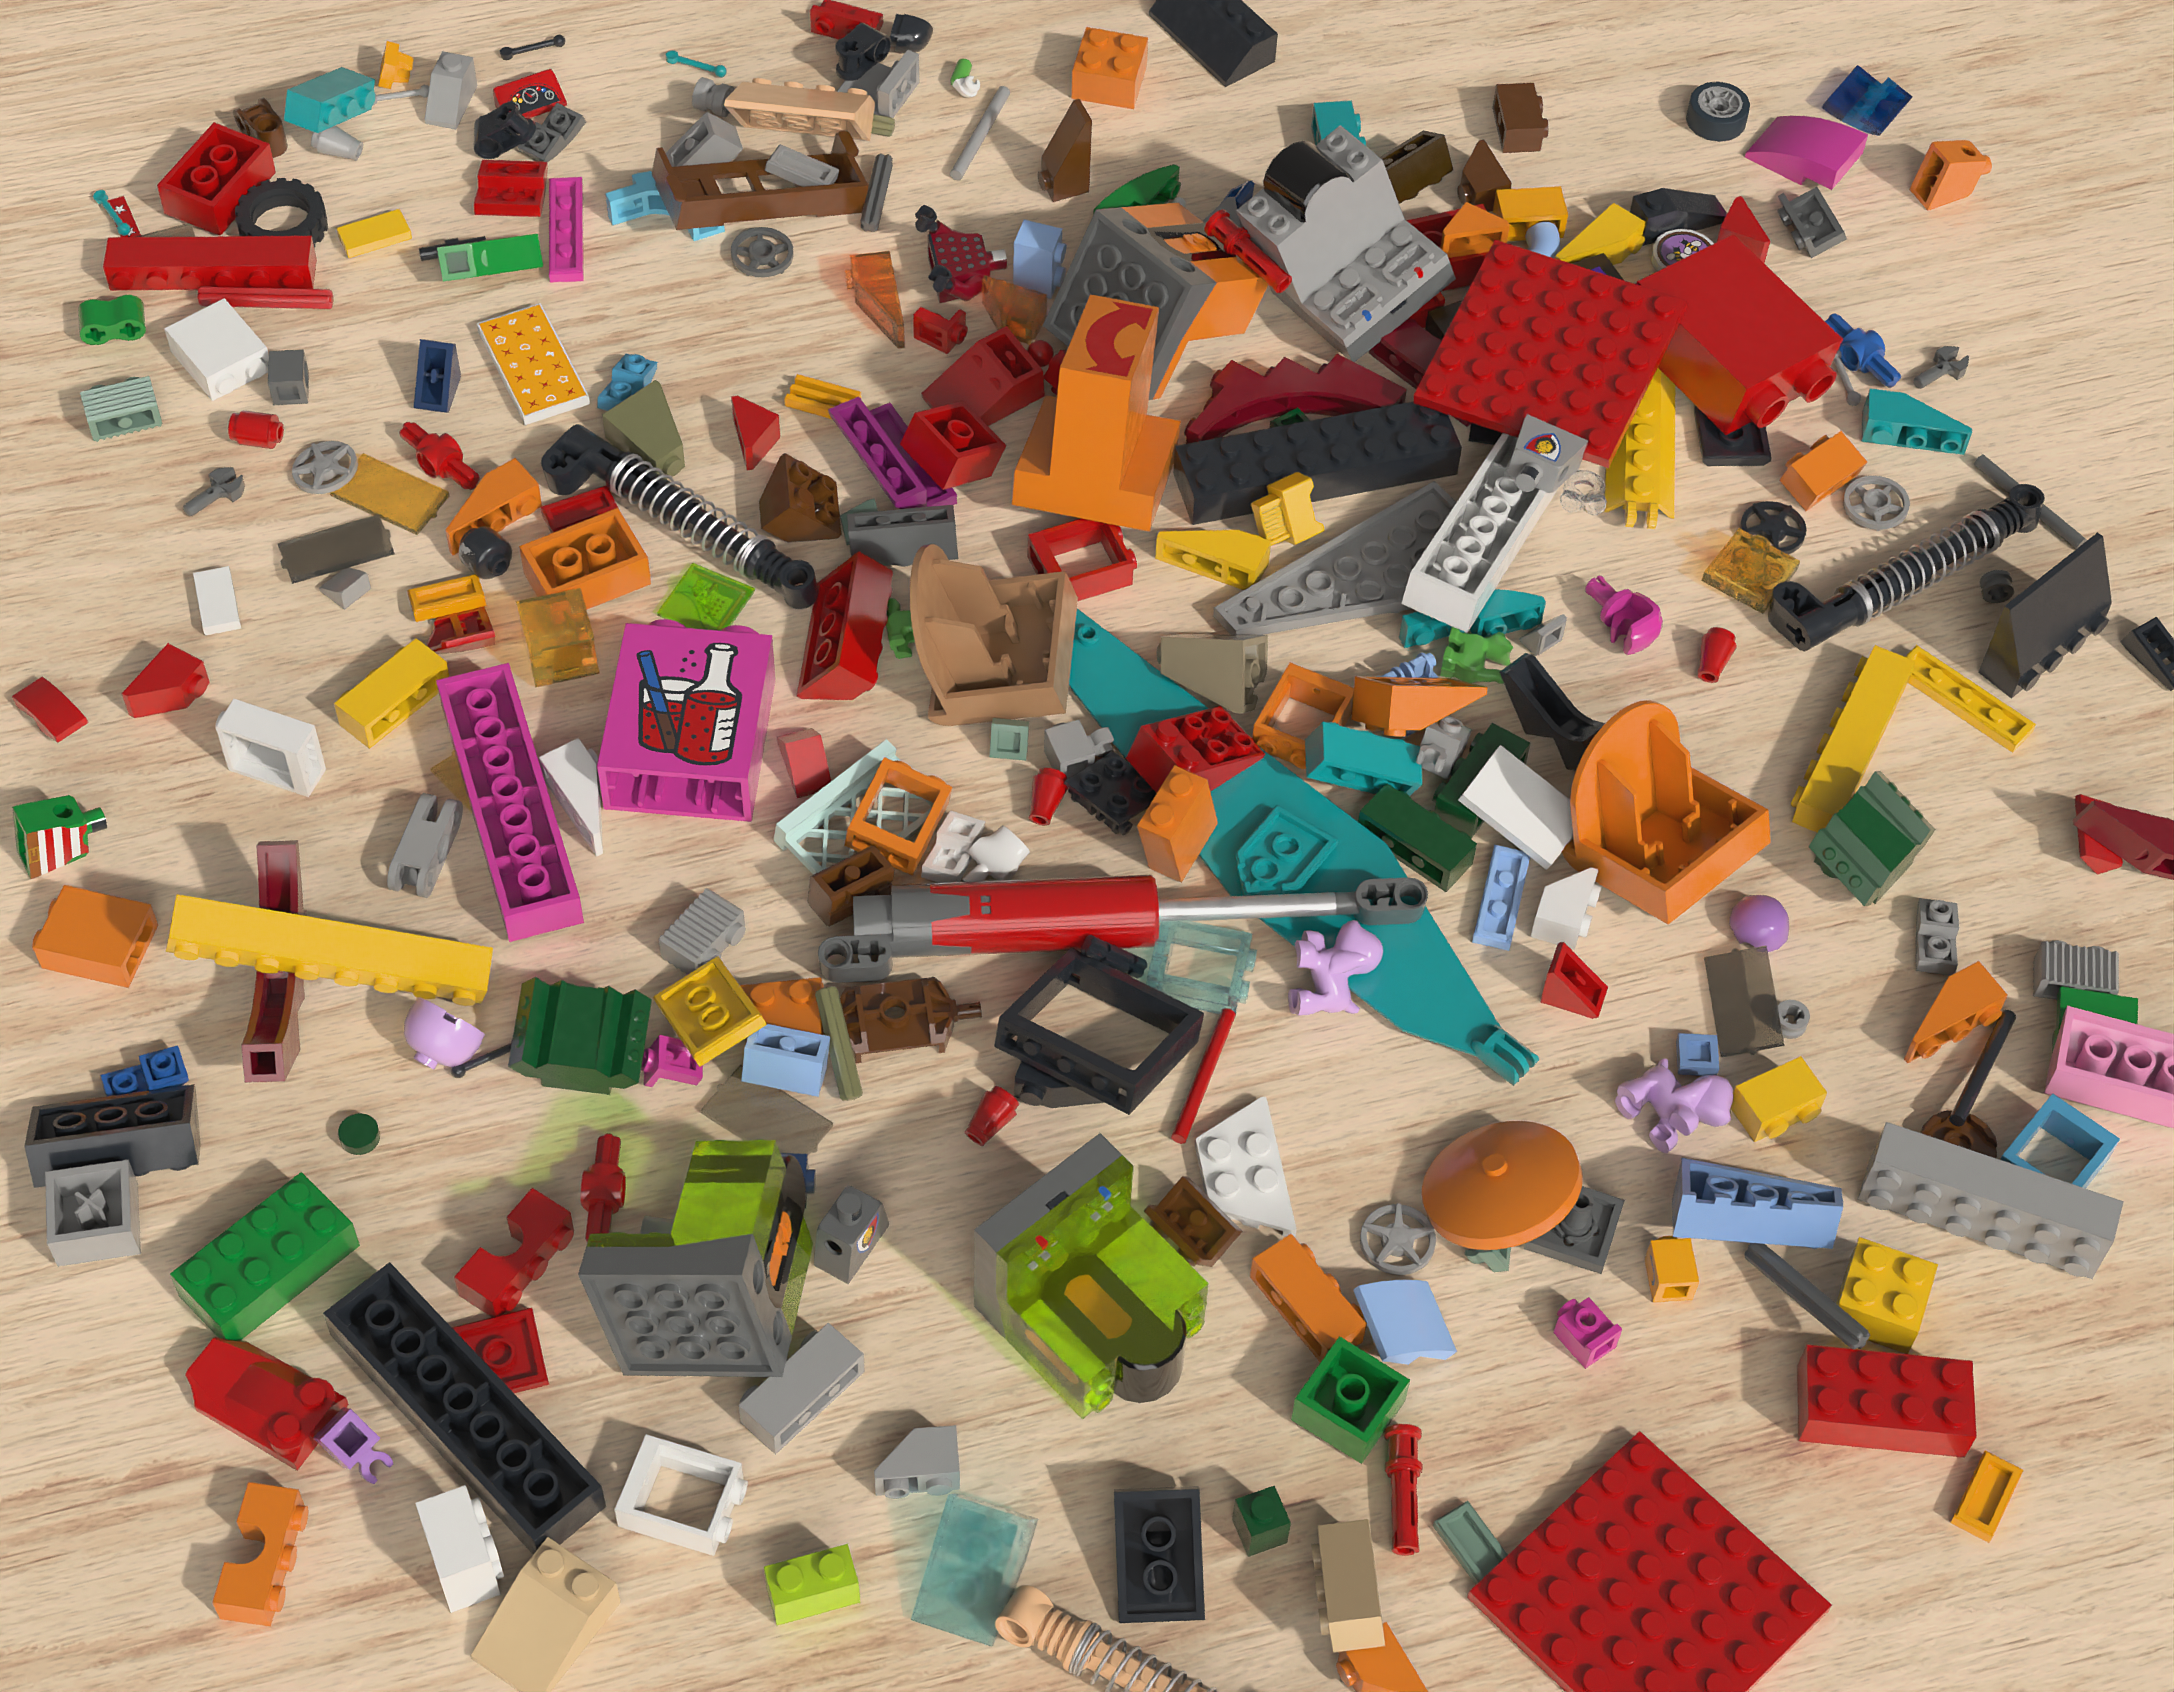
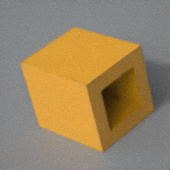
[1644,1236,1699,1302]

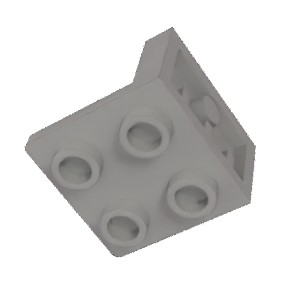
[837,50,919,118]

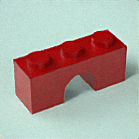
[454,1188,574,1317]

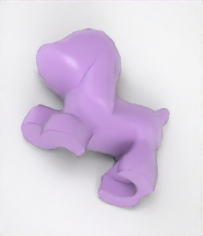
[1288,920,1383,1015]
[1615,1058,1733,1153]

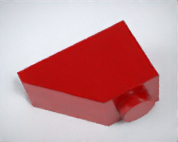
[121,643,210,718]

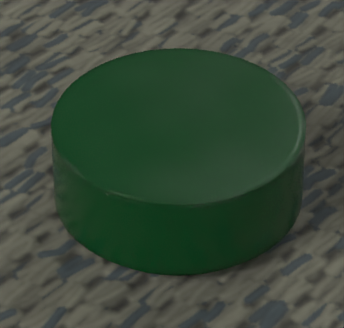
[338,1113,380,1155]

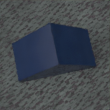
[414,339,461,413]

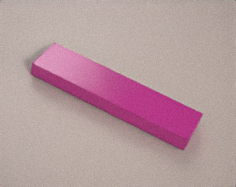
[549,177,584,283]

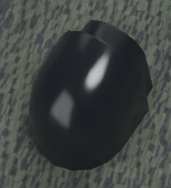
[890,13,933,53]

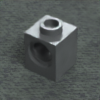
[268,349,309,406]

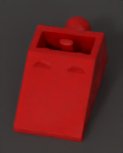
[921,326,1054,426]

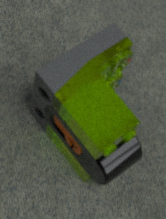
[974,1133,1209,1419]
[578,1139,814,1377]

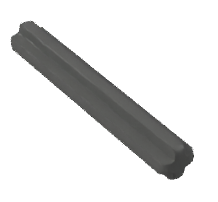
[1744,1243,1870,1350]

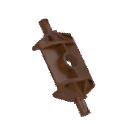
[823,977,982,1063]

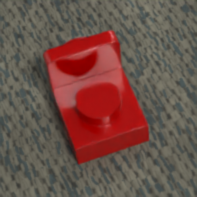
[913,307,968,354]

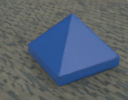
[1221,180,1255,209]

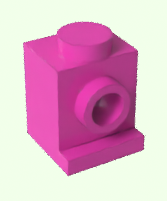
[1553,1297,1622,1369]

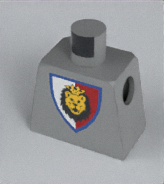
[1507,414,1588,493]

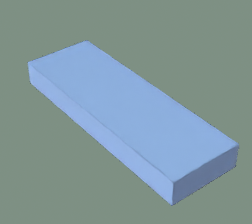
[1472,844,1530,951]

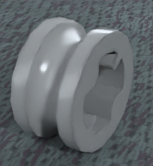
[1772,1000,1810,1039]

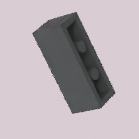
[847,505,958,567]

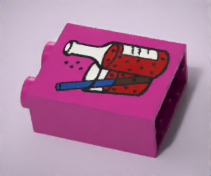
[597,619,776,822]

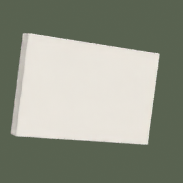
[1458,745,1573,870]

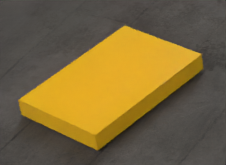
[652,956,767,1067]

